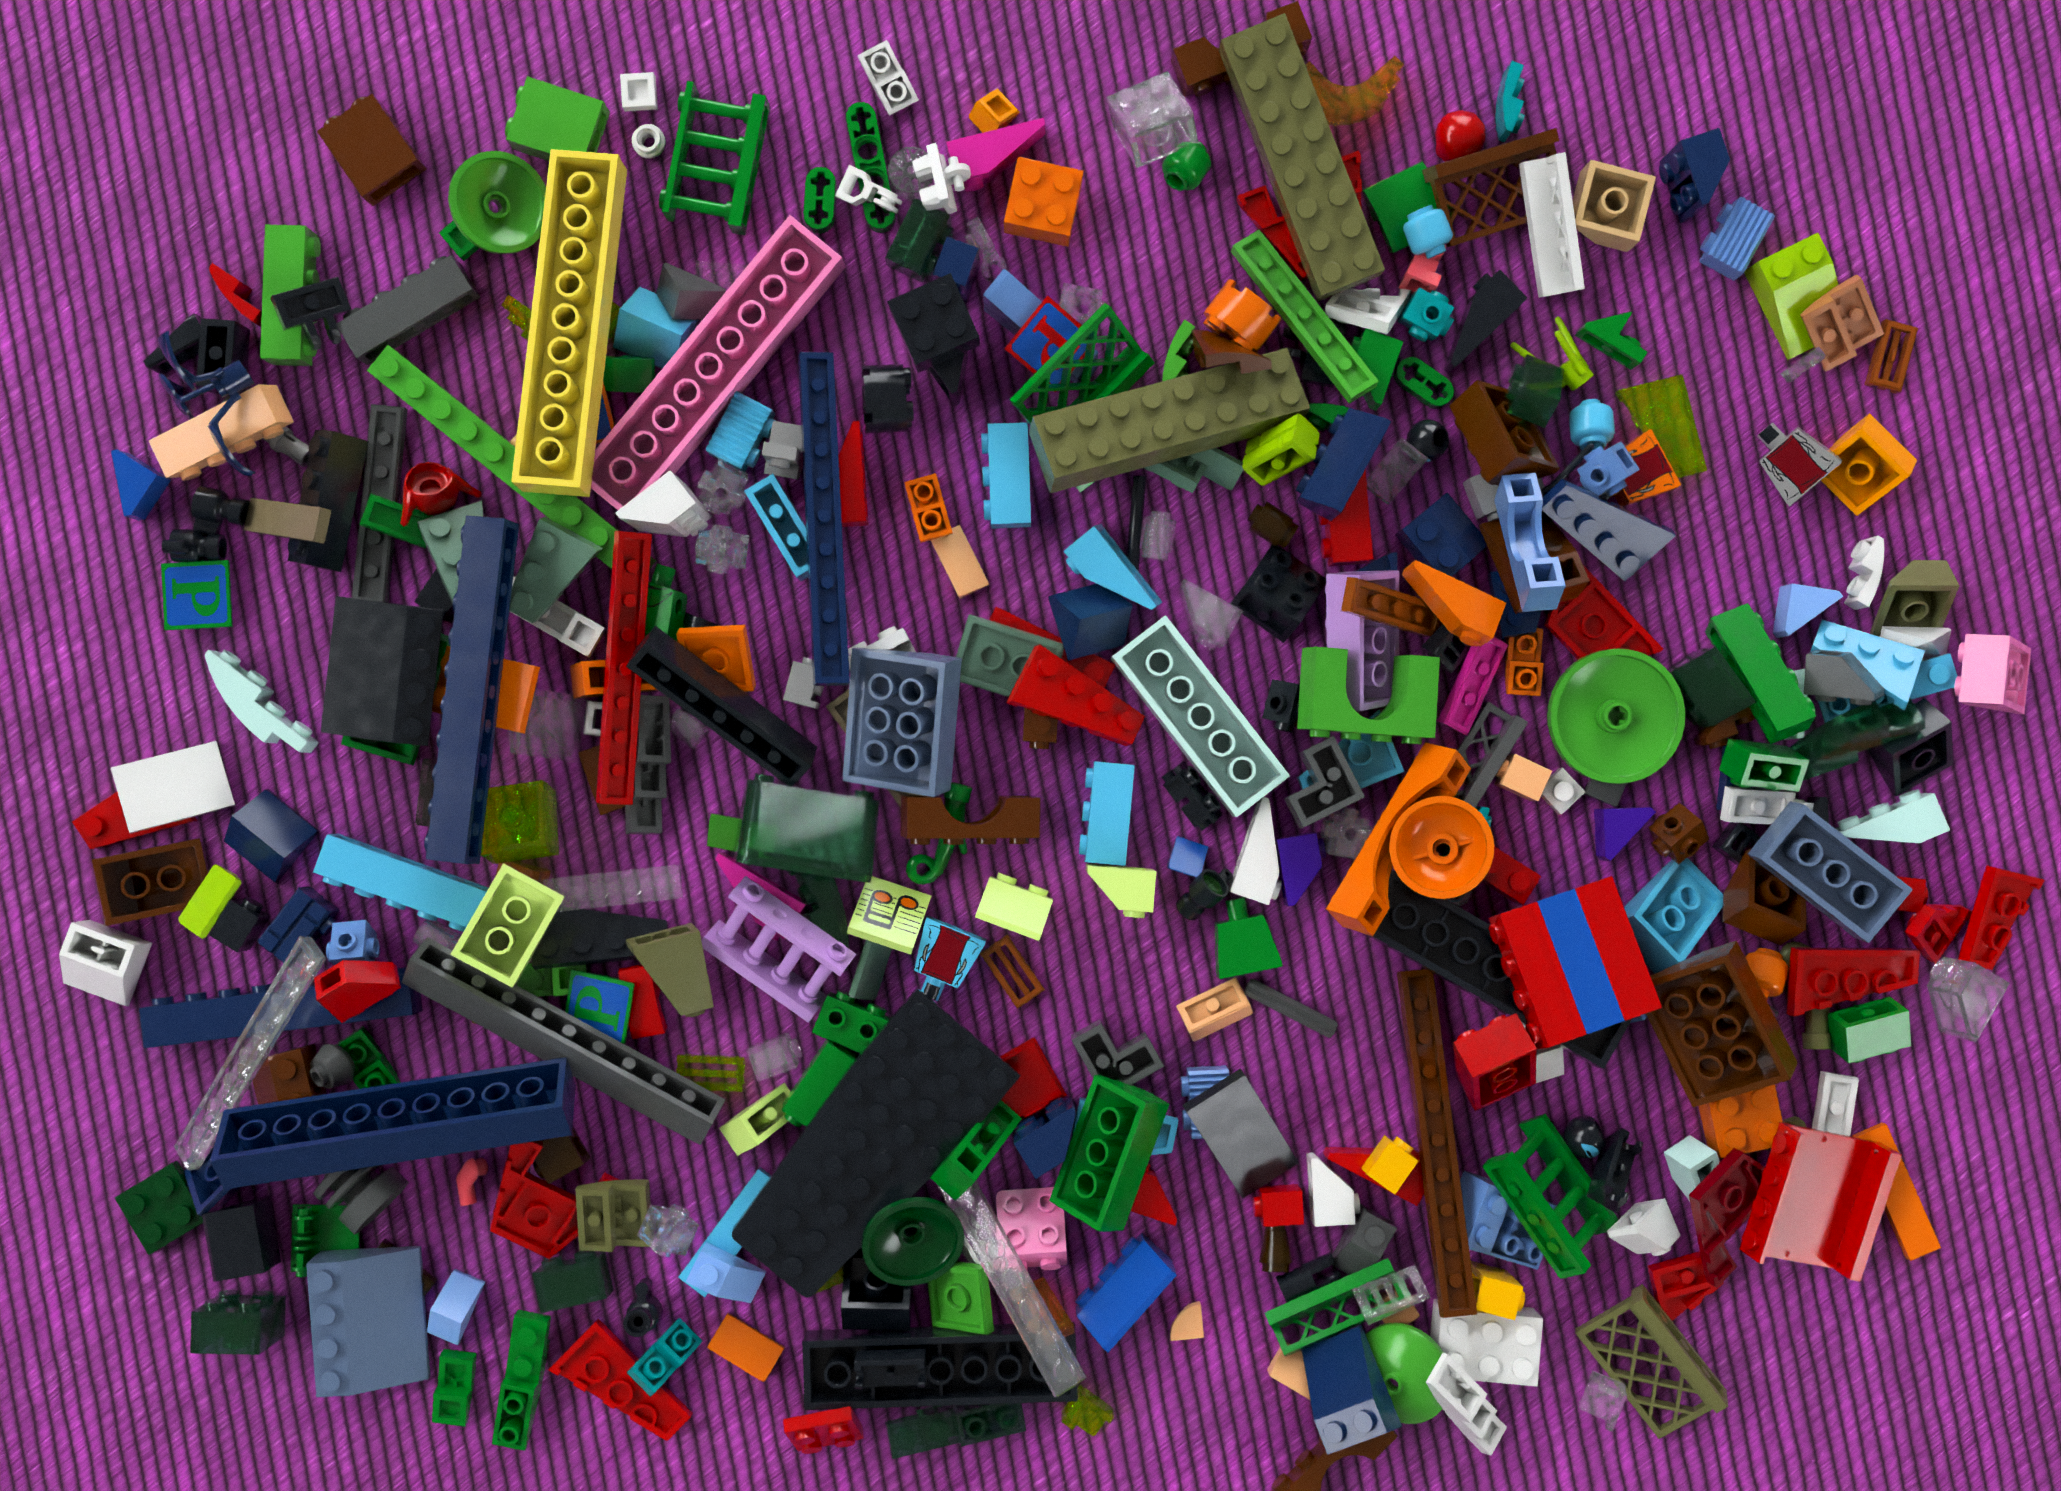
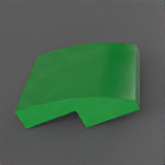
[1362,161,1453,253]

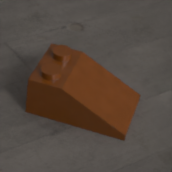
[90,838,208,926]

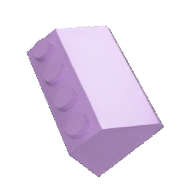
[1325,570,1399,711]

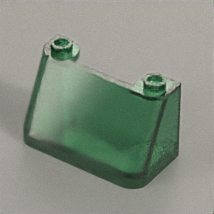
[733,773,880,883]

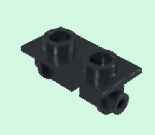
[1161,761,1223,831]

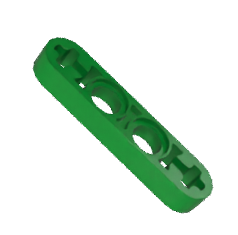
[846,102,896,233]

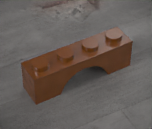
[1171,1,1312,97]
[901,795,1040,845]
[1271,1430,1398,1491]

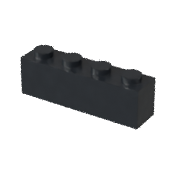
[287,430,369,572]

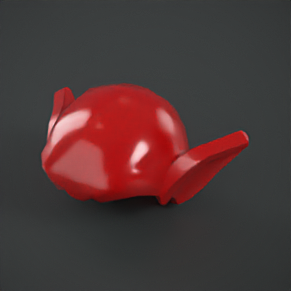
[400,462,481,527]

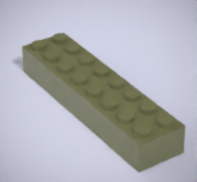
[1219,13,1385,302]
[1029,348,1310,493]

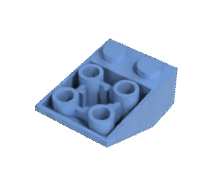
[1460,1171,1557,1270]

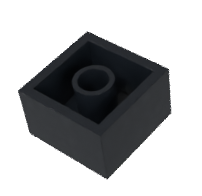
[887,273,980,373]

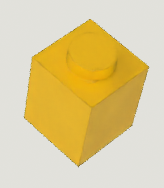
[1361,1135,1418,1195]

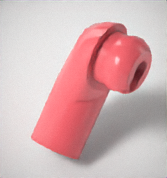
[456,1158,488,1206]

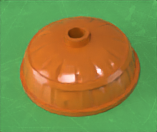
[1389,796,1494,899]

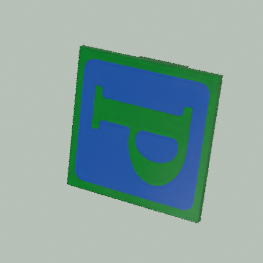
[161,560,233,631]
[565,969,635,1044]

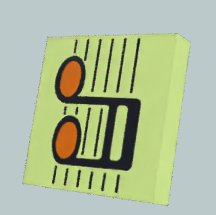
[847,875,931,955]

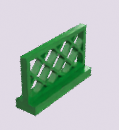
[1010,303,1155,426]

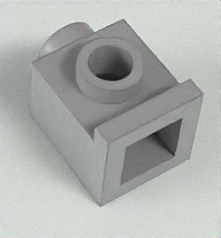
[783,657,824,710]

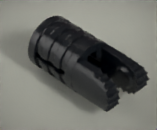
[1275,1253,1342,1302]

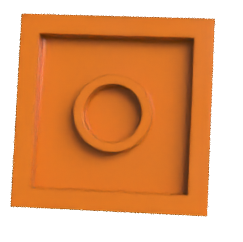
[676,624,756,692]

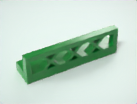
[1265,1258,1409,1357]

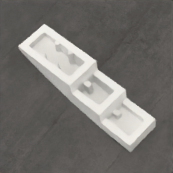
[1426,1353,1507,1456]

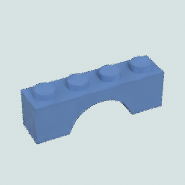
[1494,473,1566,612]

